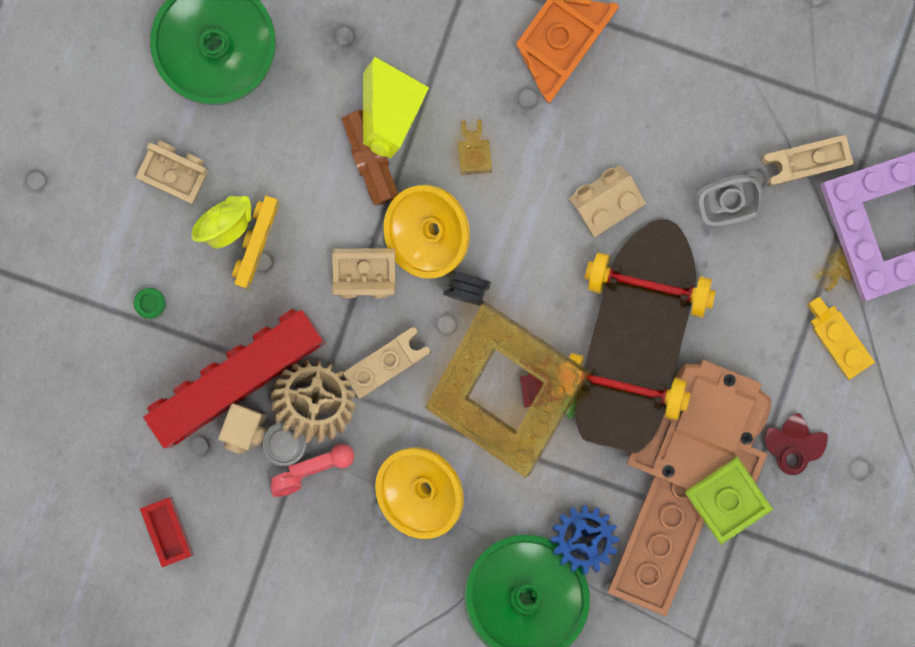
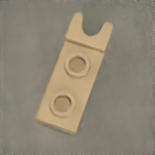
[761,134,854,187]
[343,326,432,399]

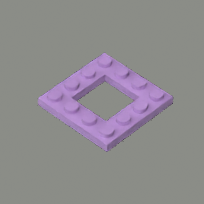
[820,152,915,302]

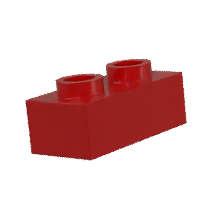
[140,497,194,567]

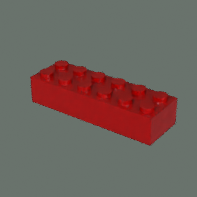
[142,308,327,449]

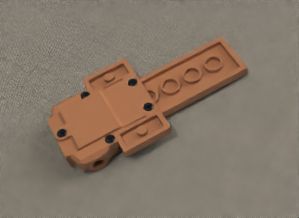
[607,360,771,617]

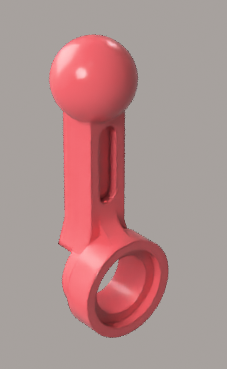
[270,443,355,497]

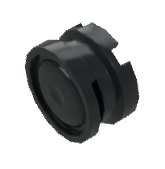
[443,271,491,307]

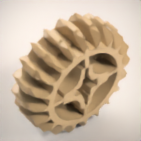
[270,359,356,443]

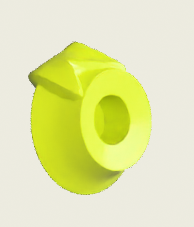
[191,196,251,249]

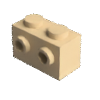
[218,403,267,454]

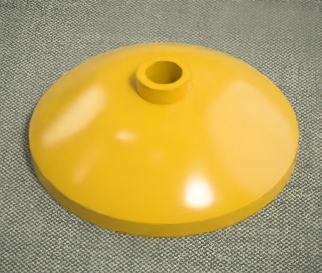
[384,185,470,279]
[375,447,464,539]

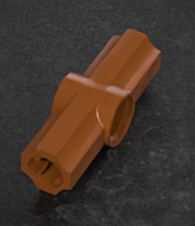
[341,110,398,206]

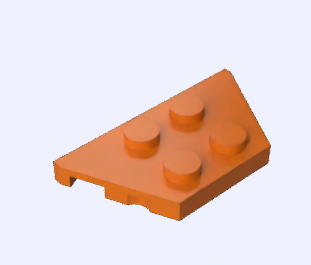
[516,0,619,105]

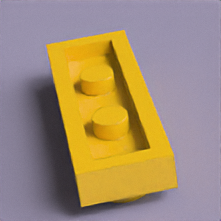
[232,195,280,290]

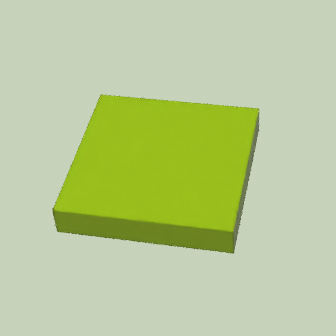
[684,456,773,545]

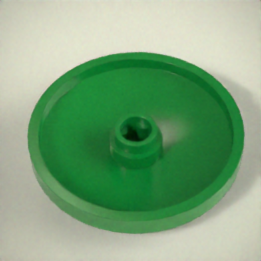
[150,0,276,105]
[464,535,590,647]

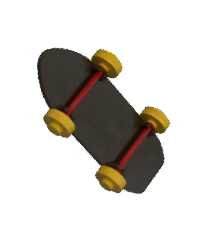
[558,219,716,454]

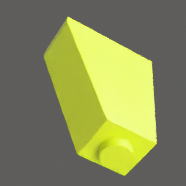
[363,57,429,159]

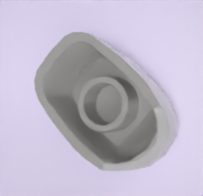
[696,174,763,226]

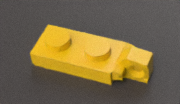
[807,297,875,380]

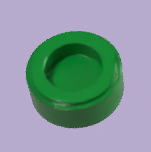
[134,288,166,319]

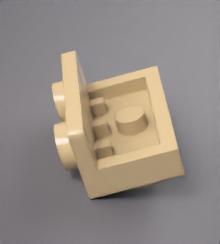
[136,141,209,205]
[569,165,646,238]
[332,248,396,299]

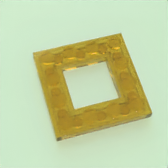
[425,303,590,478]

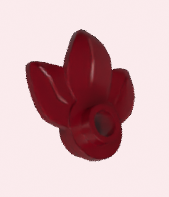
[765,413,828,475]

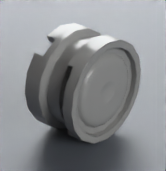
[262,422,308,466]

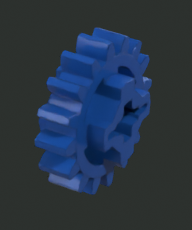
[550,505,619,575]

